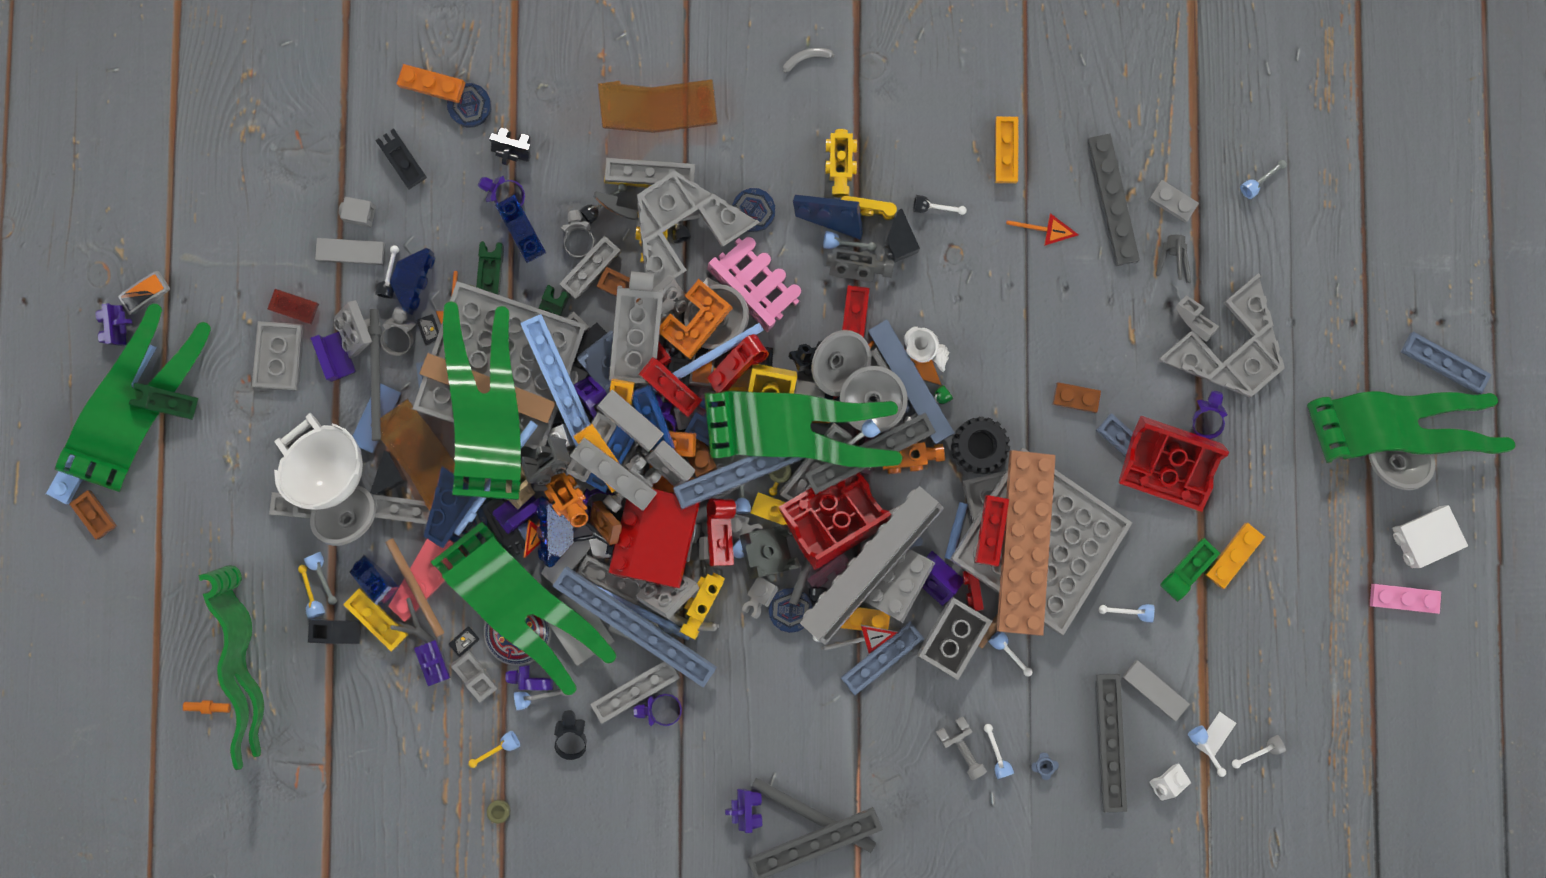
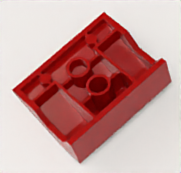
[1119,416,1229,512]
[778,472,891,570]
[608,489,700,589]

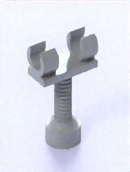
[603,454,661,513]
[936,716,987,780]

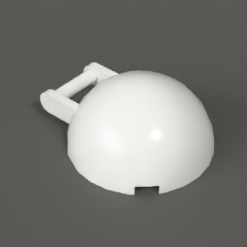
[274,413,363,510]

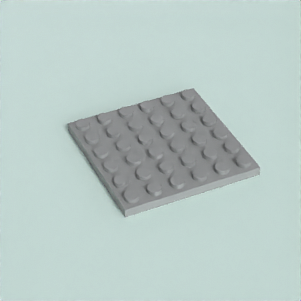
[412,281,586,450]
[950,447,1132,635]

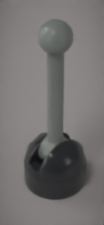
[579,184,627,224]

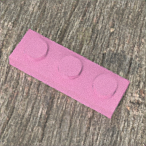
[1370,584,1441,614]

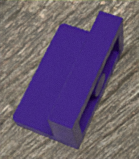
[311,332,356,382]
[574,376,607,419]
[492,496,547,534]
[922,551,964,606]

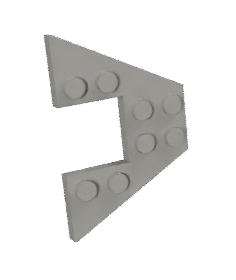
[636,171,760,289]
[1158,273,1285,398]

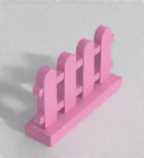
[707,237,801,332]

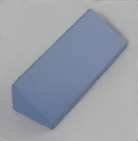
[353,383,401,453]

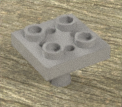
[637,275,690,325]
[334,300,380,358]
[636,575,699,619]

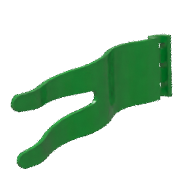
[443,301,521,500]
[55,304,211,492]
[704,391,902,467]
[1307,391,1515,463]
[431,522,616,695]
[198,565,264,770]

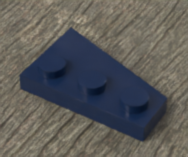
[793,195,863,240]
[424,466,477,548]

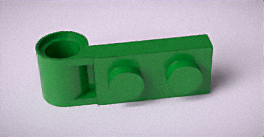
[1160,538,1221,602]

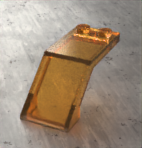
[598,79,718,133]
[370,398,467,510]

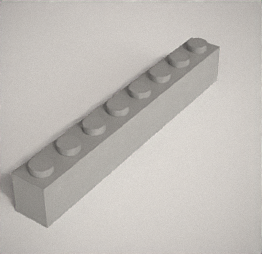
[800,486,944,645]

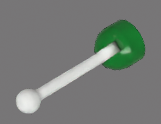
[904,385,953,422]

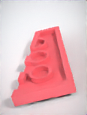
[388,539,468,622]

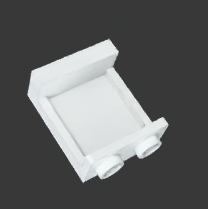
[1392,505,1468,568]

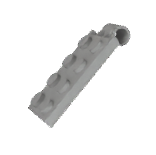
[609,271,663,384]

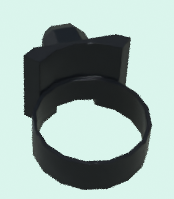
[554,710,587,760]

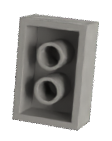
[917,597,992,680]

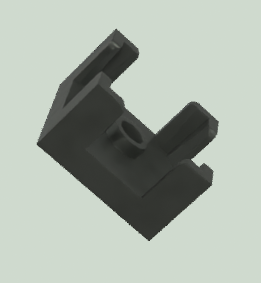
[740,524,800,579]

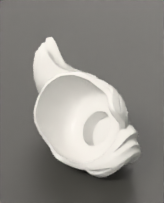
[904,326,950,372]

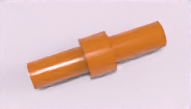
[183,700,231,714]

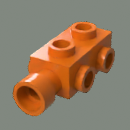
[882,441,945,474]
[544,472,588,527]

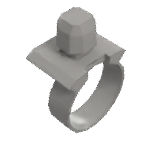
[561,210,595,259]
[380,307,416,356]

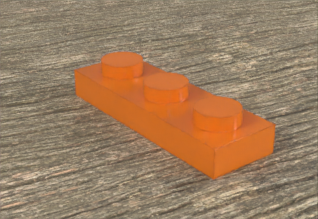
[396,64,466,103]

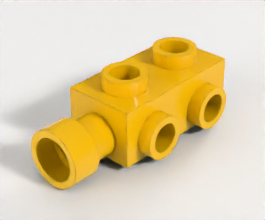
[825,129,857,198]
[679,572,725,640]

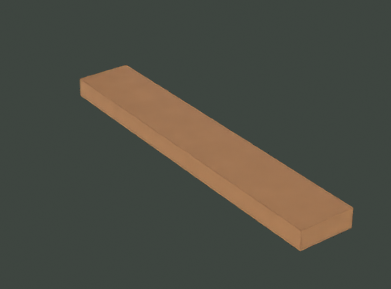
[419,353,556,424]

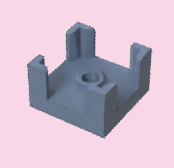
[576,330,613,394]

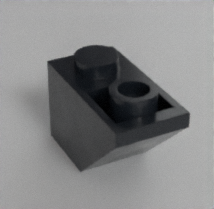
[307,619,361,644]

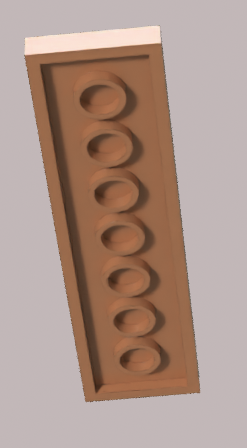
[997,450,1056,636]

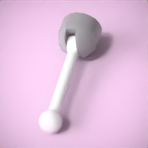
[1232,735,1286,769]

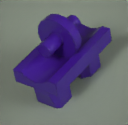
[96,303,133,346]
[414,640,450,686]
[725,788,763,833]

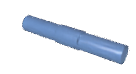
[944,502,968,560]

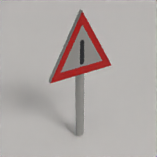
[823,625,898,654]

